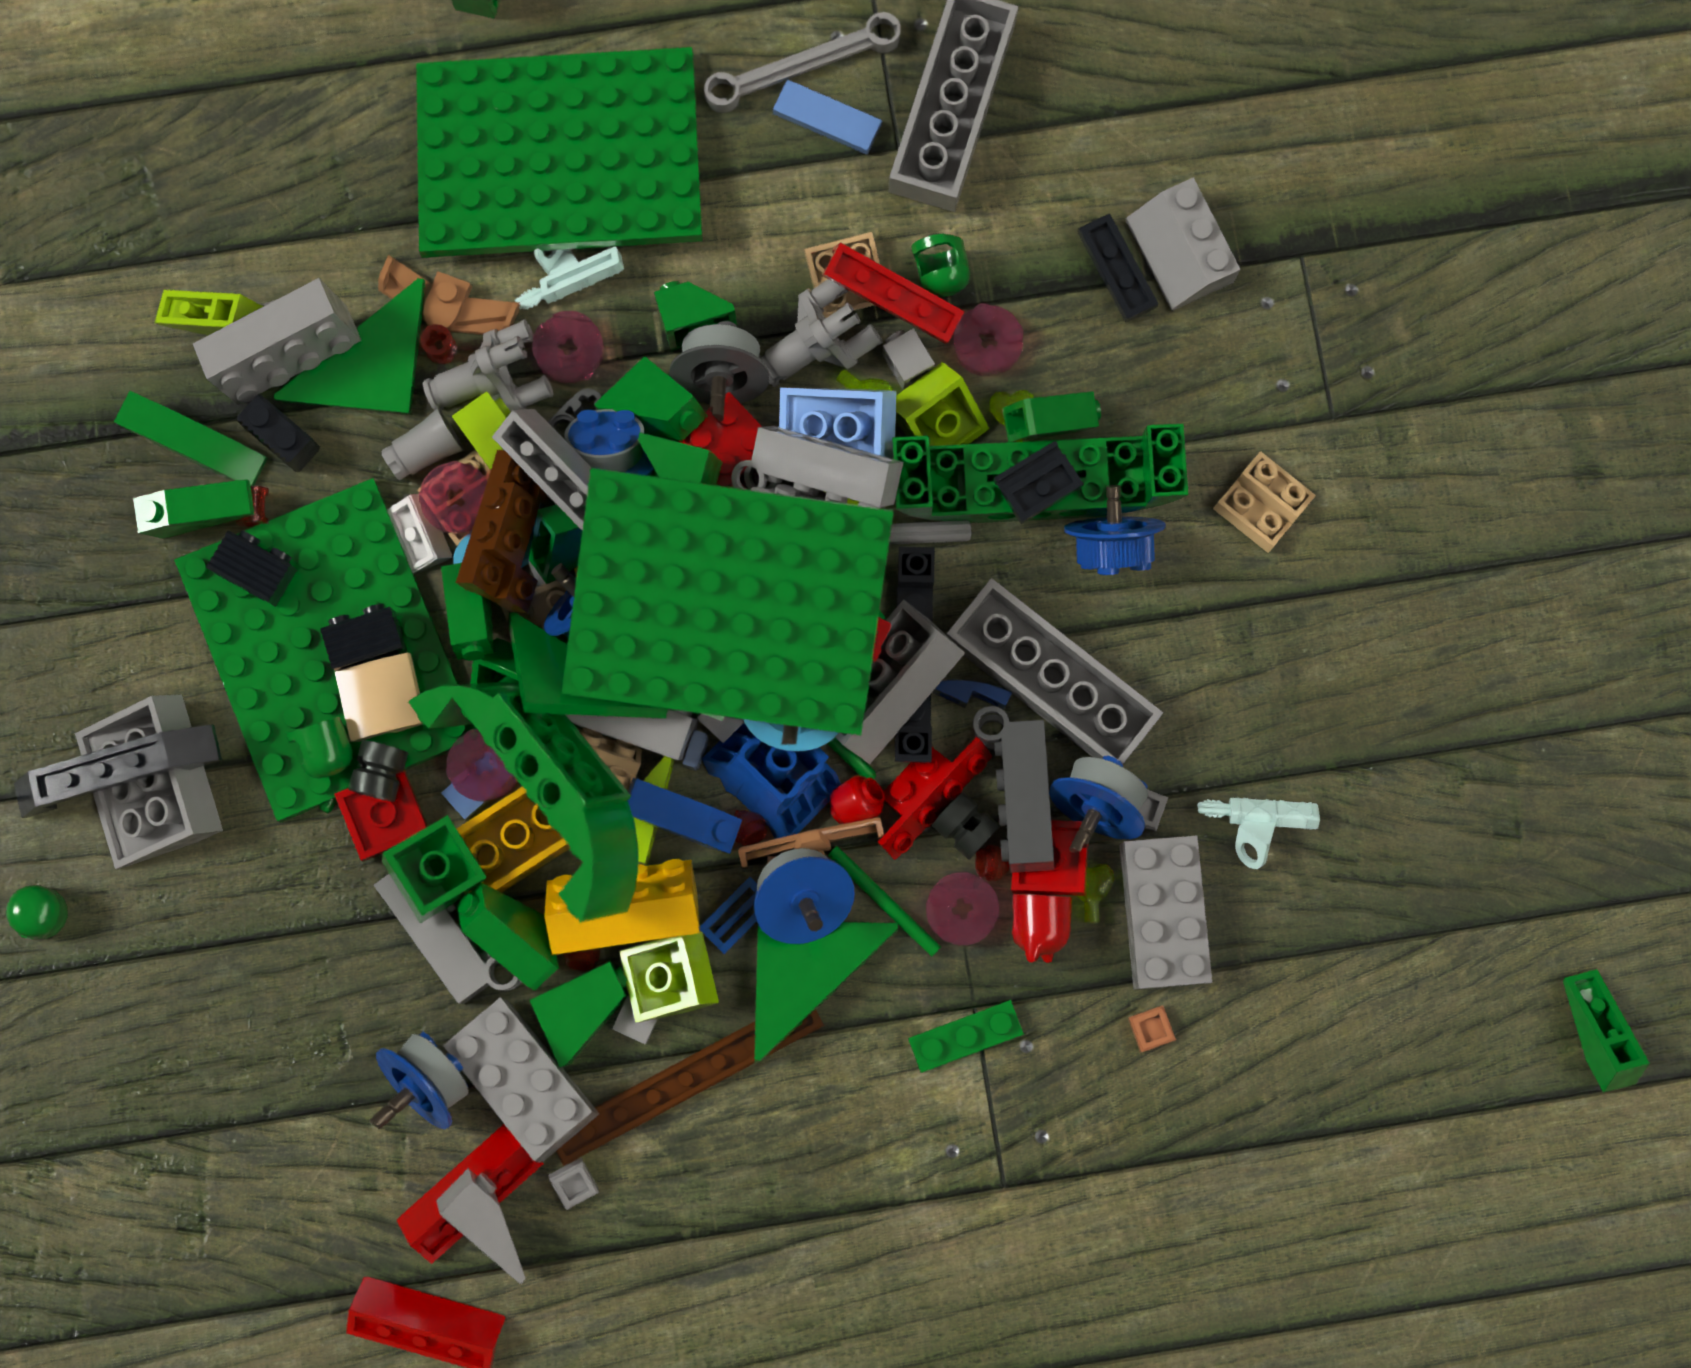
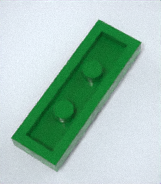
[908,1000,1024,1073]

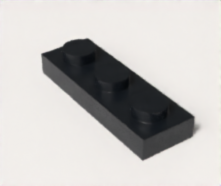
[1077,213,1158,323]

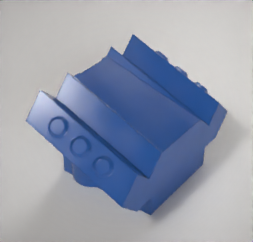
[702,722,841,839]

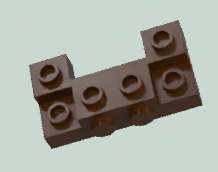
[456,450,556,613]

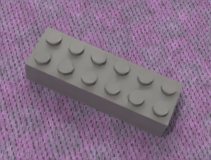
[888,0,1019,212]
[946,578,1163,764]

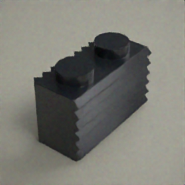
[237,394,320,472]
[206,530,297,607]
[320,604,407,672]

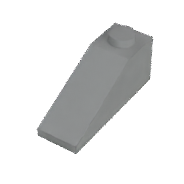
[437,1168,526,1284]

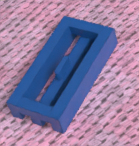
[699,877,757,955]

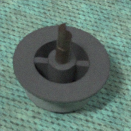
[669,321,769,422]

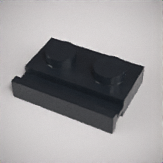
[993,440,1083,524]

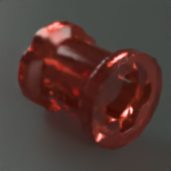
[420,324,458,365]
[236,485,269,527]

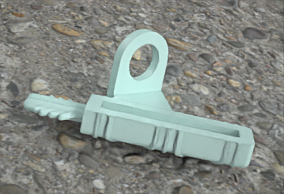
[515,247,624,310]
[1197,797,1320,869]

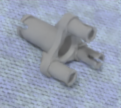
[759,279,883,387]
[423,319,554,412]

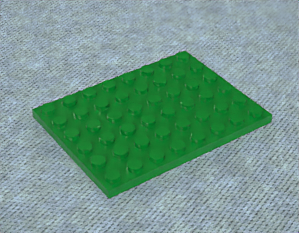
[416,47,703,258]
[562,468,894,736]
[174,478,481,823]

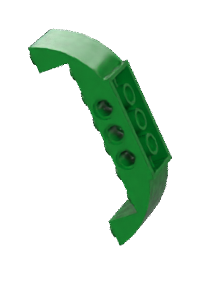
[892,424,1188,523]
[408,682,639,922]

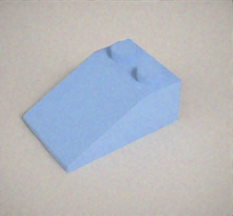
[779,387,897,459]

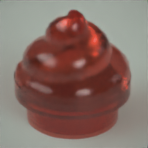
[734,810,767,847]
[975,845,1010,881]
[563,948,600,971]

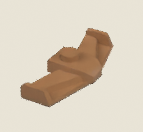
[378,255,521,335]
[738,817,884,870]

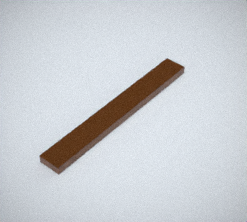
[556,1009,824,1166]

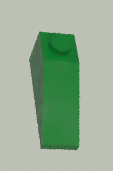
[133,479,255,539]
[1563,969,1650,1093]

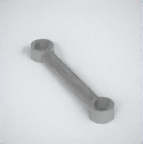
[704,12,900,113]

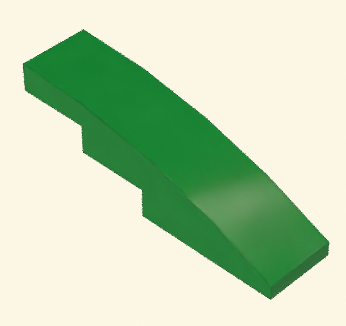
[114,391,268,489]

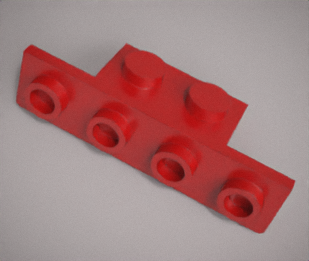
[878,737,992,860]

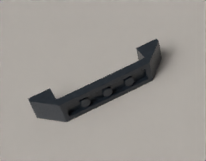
[895,547,935,763]
[14,725,222,818]

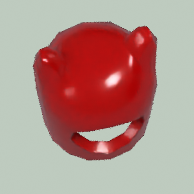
[1012,894,1072,963]

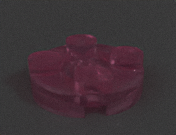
[953,303,1023,376]
[532,311,604,383]
[419,461,487,534]
[446,729,518,802]
[926,872,999,946]

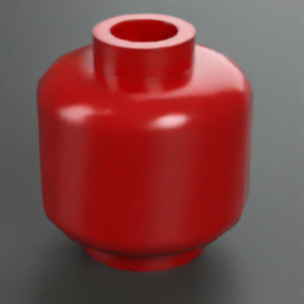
[830,775,885,824]

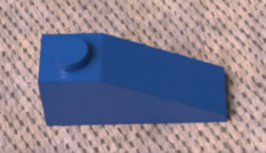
[628,778,742,854]

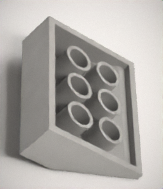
[75,695,223,869]

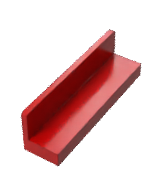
[822,242,964,344]
[397,1124,544,1264]
[346,1276,505,1368]

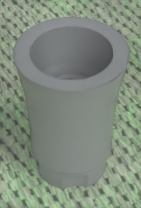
[382,408,464,480]

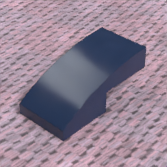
[933,680,1012,710]

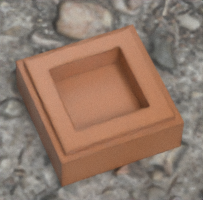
[1128,1005,1176,1052]

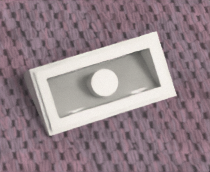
[387,494,452,574]

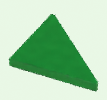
[274,278,425,415]
[508,612,668,719]
[754,922,898,1063]

